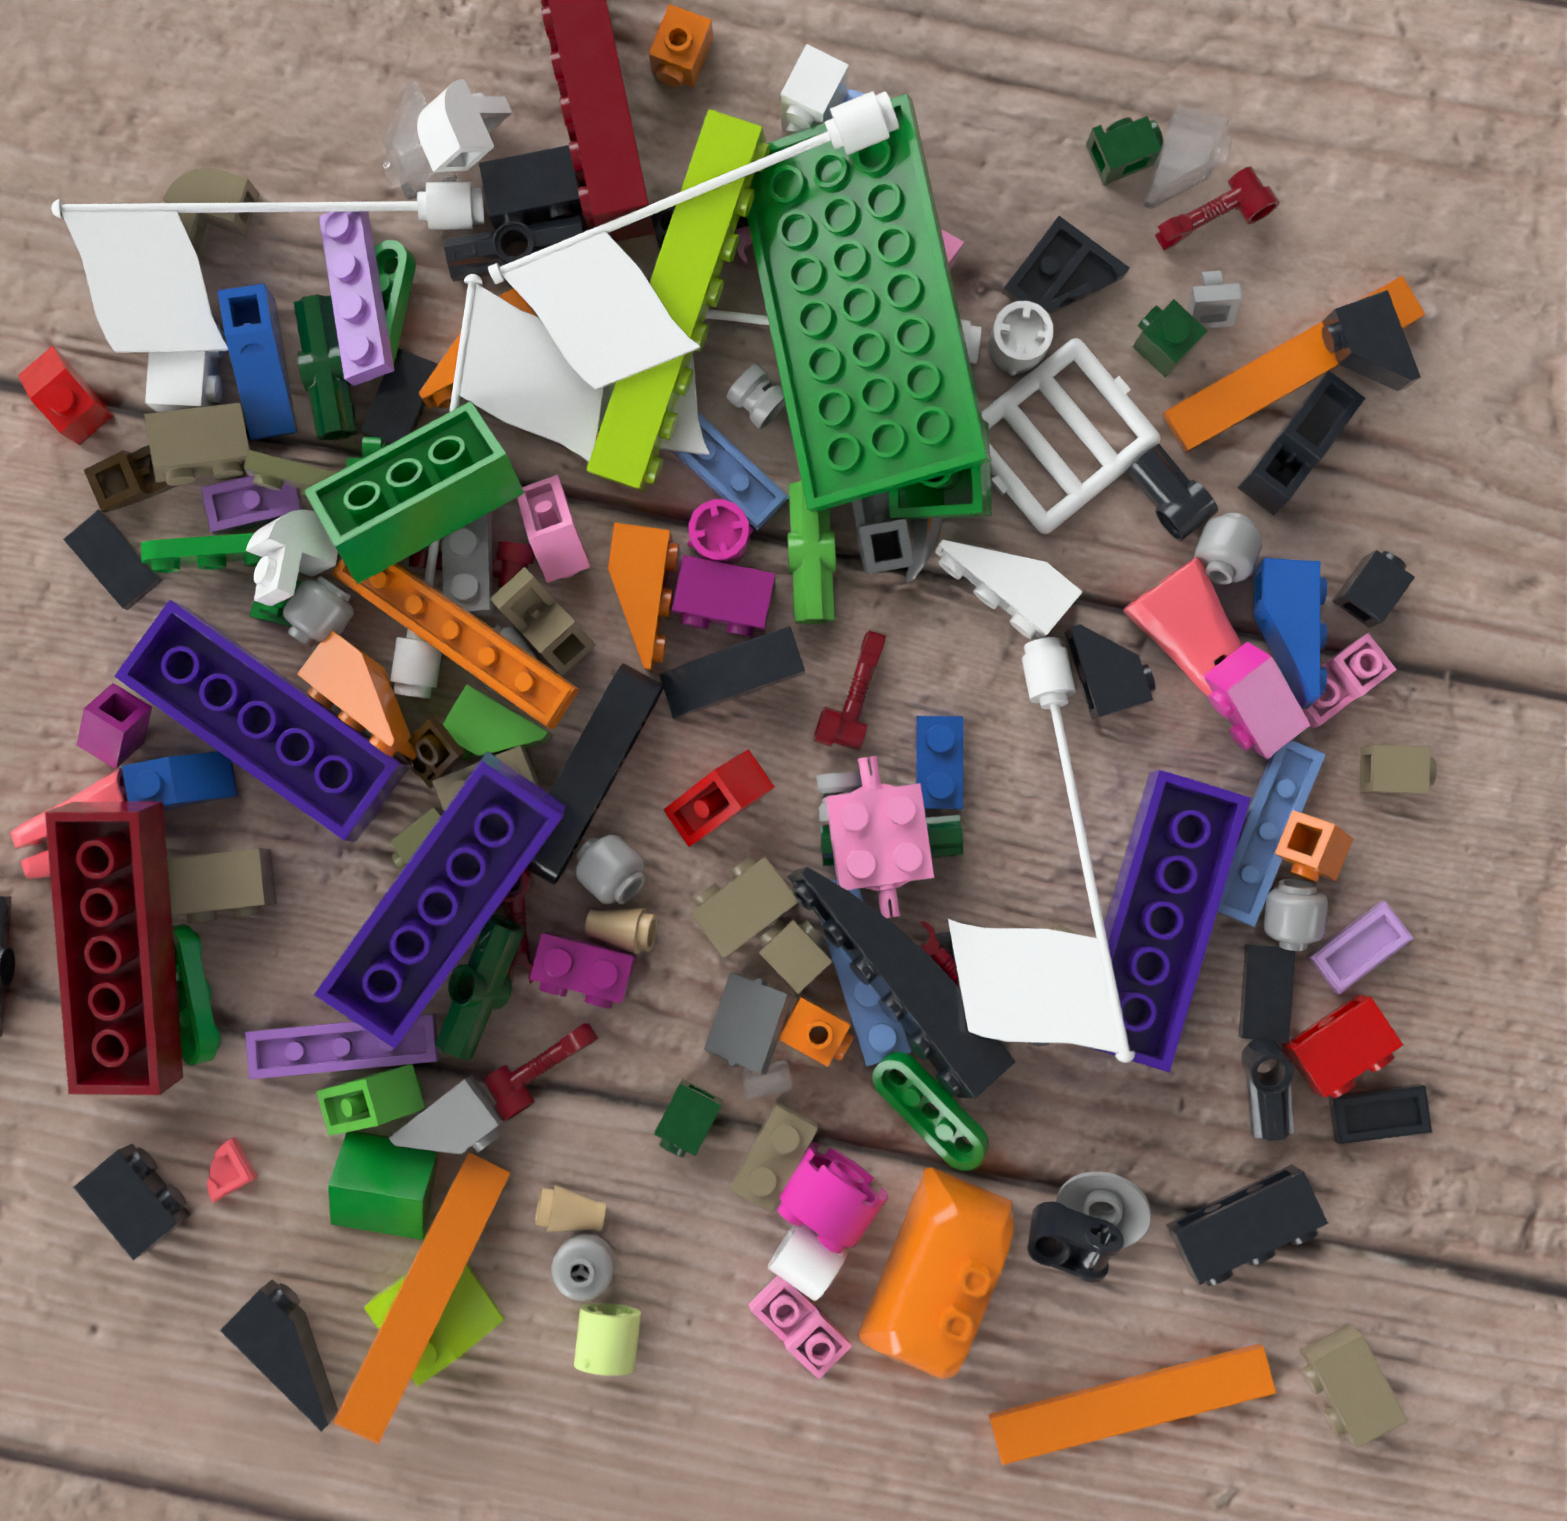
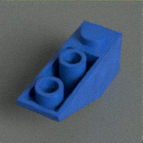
[217,283,297,440]
[1253,558,1327,709]

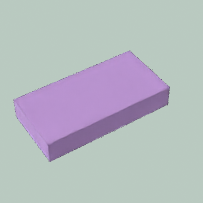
[1307,901,1414,994]

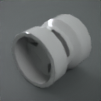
[726,364,786,429]
[816,772,862,822]

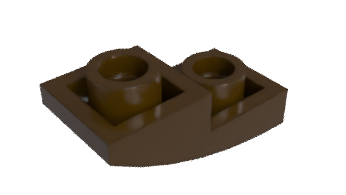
[402,715,465,789]

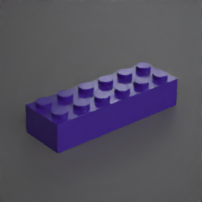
[114,600,410,842]
[314,751,566,1049]
[1085,770,1251,1073]

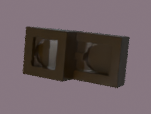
[84,444,196,513]

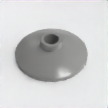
[1056,1172,1151,1248]

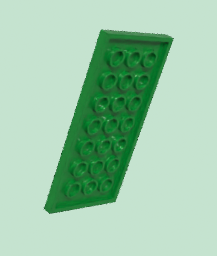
[747,93,991,513]

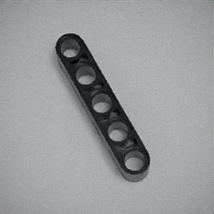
[526,663,664,885]

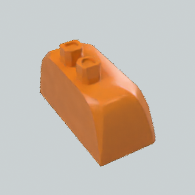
[857,1167,1014,1380]

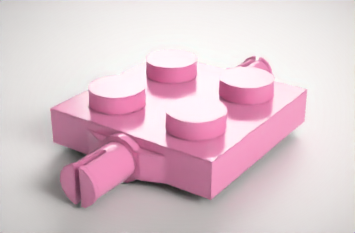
[825,756,934,918]

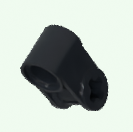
[1027,1201,1124,1283]

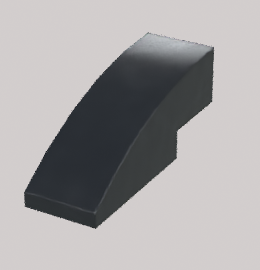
[1237,370,1365,516]
[659,626,805,719]

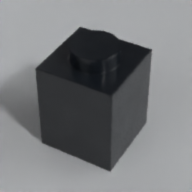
[1332,550,1415,628]

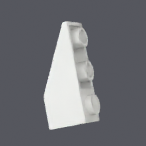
[935,540,1082,639]

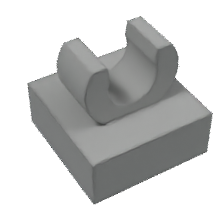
[1187,270,1242,328]

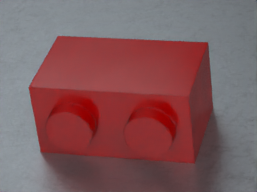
[1282,994,1403,1098]

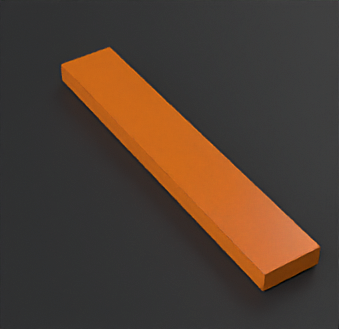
[1162,276,1426,454]
[331,558,580,729]
[332,1152,510,1445]
[988,1343,1276,1465]

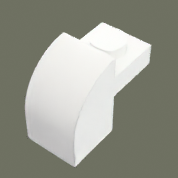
[417,79,512,172]
[246,510,338,607]

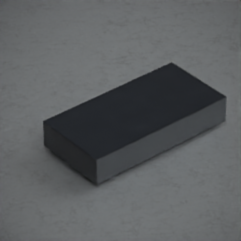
[360,348,438,445]
[63,509,163,610]
[1239,944,1295,1042]
[1328,1084,1432,1144]

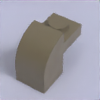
[163,168,260,260]
[490,567,596,676]

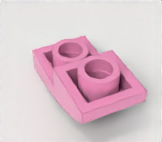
[1302,633,1397,729]
[748,1276,852,1380]

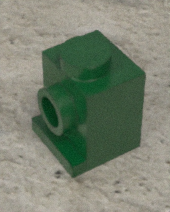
[1086,116,1163,186]

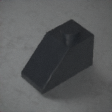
[1322,290,1421,391]
[1065,624,1156,720]

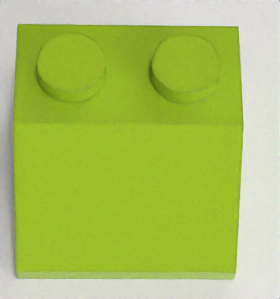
[363,1263,505,1387]

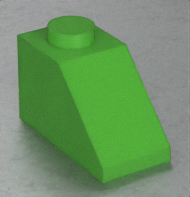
[442,684,553,761]
[316,1064,425,1136]

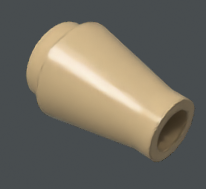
[585,908,657,954]
[535,1185,606,1232]

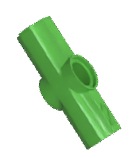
[787,481,836,625]

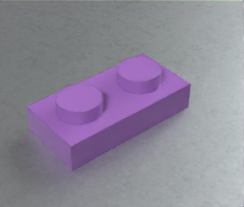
[201,476,304,535]

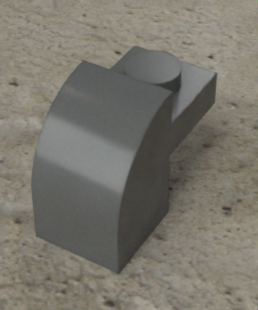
[851,491,914,574]

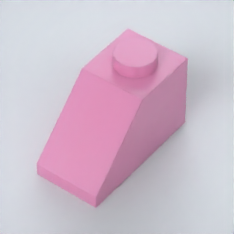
[517,475,590,583]

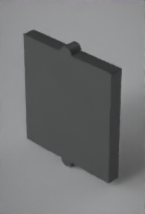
[704,972,793,1075]

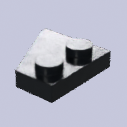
[1002,216,1130,315]

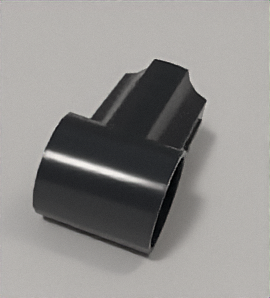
[1126,443,1218,541]
[1241,1038,1294,1141]

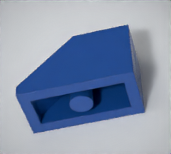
[122,751,239,811]

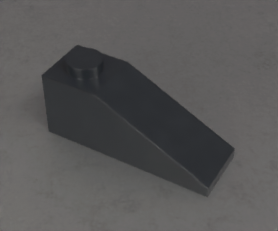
[220,1279,338,1432]

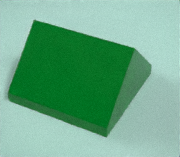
[328,1131,439,1240]

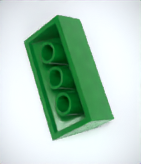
[304,401,524,584]

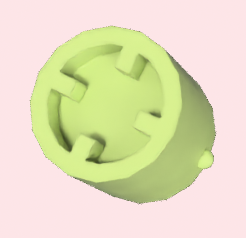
[574,1303,641,1376]

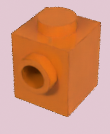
[649,4,713,88]
[1274,810,1354,883]
[778,995,854,1067]

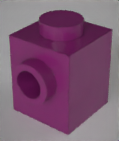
[77,683,152,769]

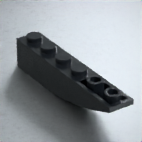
[787,867,1016,1099]

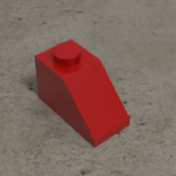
[18,345,114,445]
[663,749,775,847]

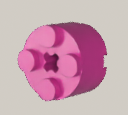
[778,1142,888,1254]

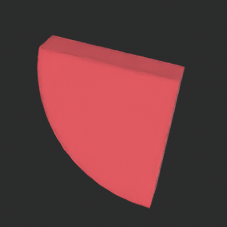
[207,1137,258,1203]

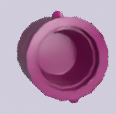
[687,499,753,565]

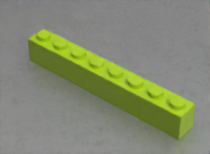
[586,109,770,493]

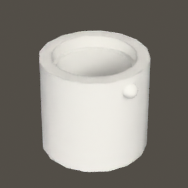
[988,301,1053,376]
[767,1223,849,1301]

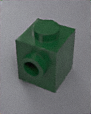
[1132,299,1208,378]

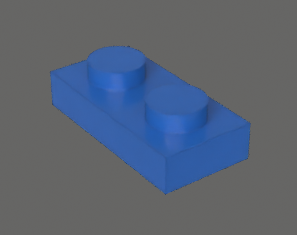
[915,716,963,810]

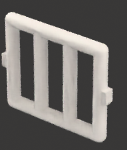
[981,338,1161,534]

